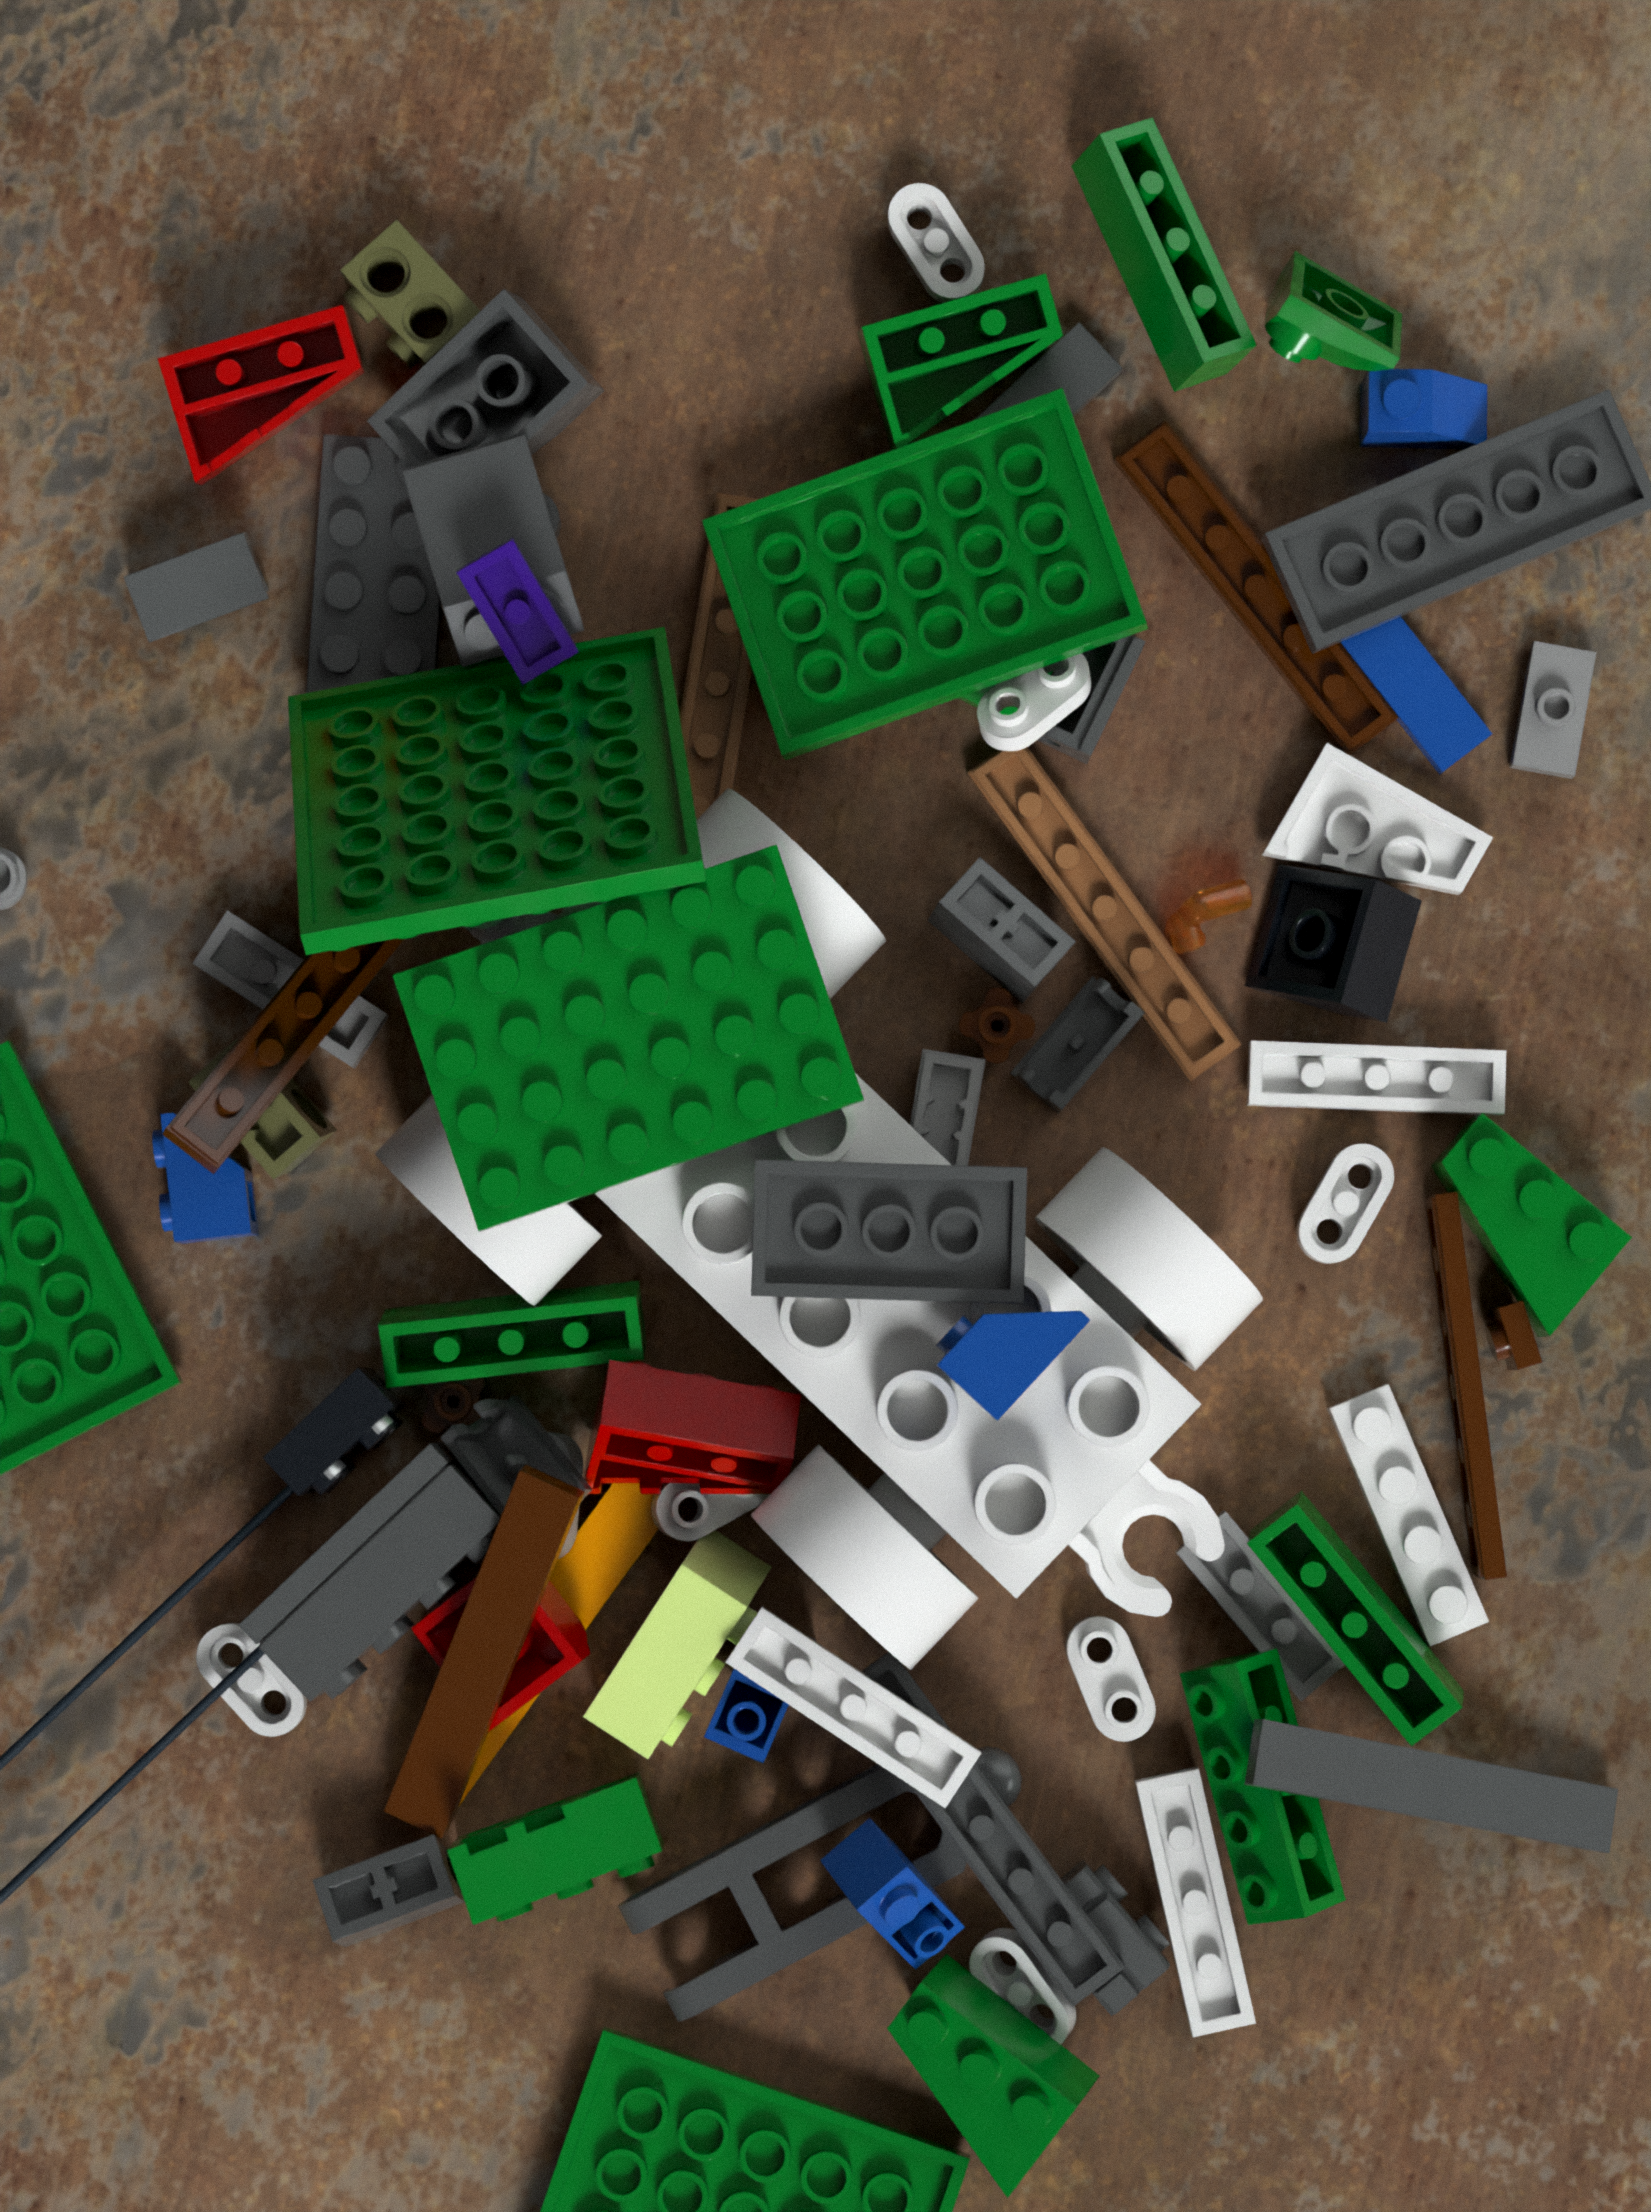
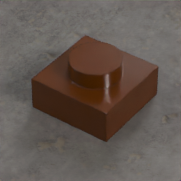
[1485,1301,1542,1370]

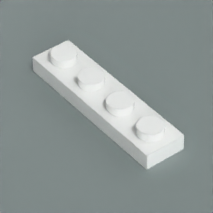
[1246,1040,1507,1116]
[1327,1384,1489,1646]
[725,1606,981,1808]
[1134,1766,1256,2037]

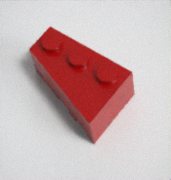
[157,305,365,486]
[583,1360,801,1494]

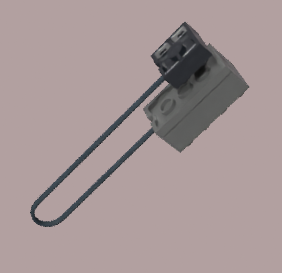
[0,1367,501,1905]

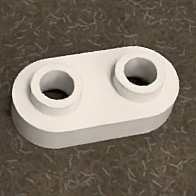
[888,183,985,303]
[977,653,1091,752]
[1296,1144,1394,1264]
[651,1483,770,1541]
[1066,1616,1156,1742]
[196,1623,307,1737]
[969,1928,1076,2044]

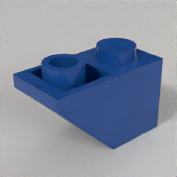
[152,1113,259,1244]
[704,1634,816,1763]
[820,1818,965,1970]

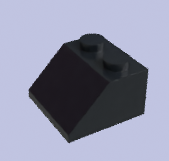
[1244,864,1422,1023]

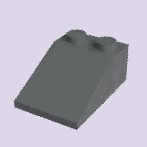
[367,289,605,467]
[401,432,584,667]

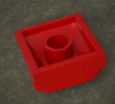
[411,1577,591,1732]

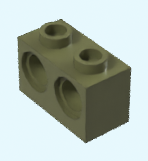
[340,220,480,370]
[188,1039,337,1179]

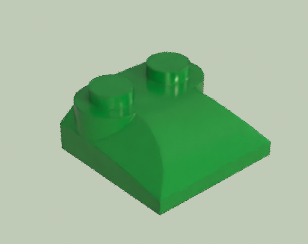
[1264,251,1402,371]

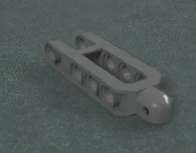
[618,1746,1022,2022]

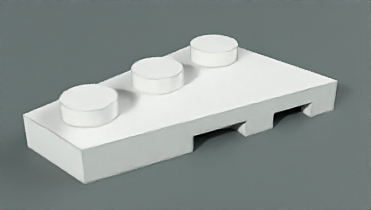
[1262,743,1493,895]

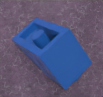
[1359,369,1487,449]
[936,1311,1090,1421]

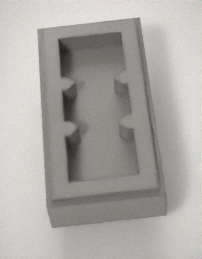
[1509,641,1597,779]
[910,1049,986,1166]

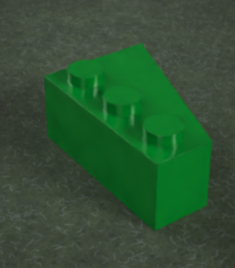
[857,273,1063,451]
[1431,1113,1632,1337]
[447,1772,664,1925]
[887,1954,1100,2198]

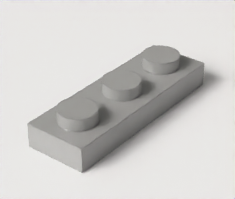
[192,910,389,1069]
[1175,1510,1345,1701]

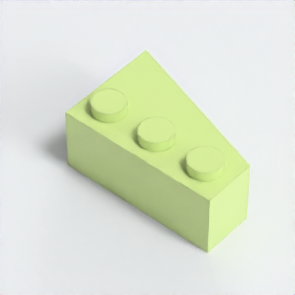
[583,1530,772,1759]

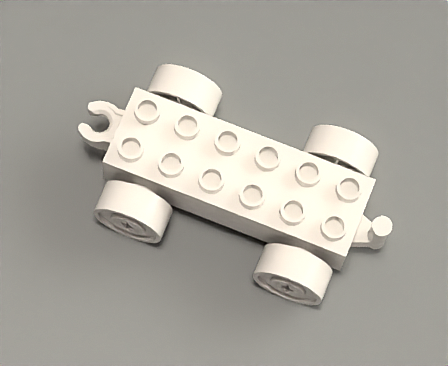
[375,788,1263,1670]

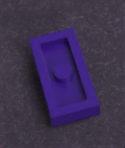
[456,537,578,685]

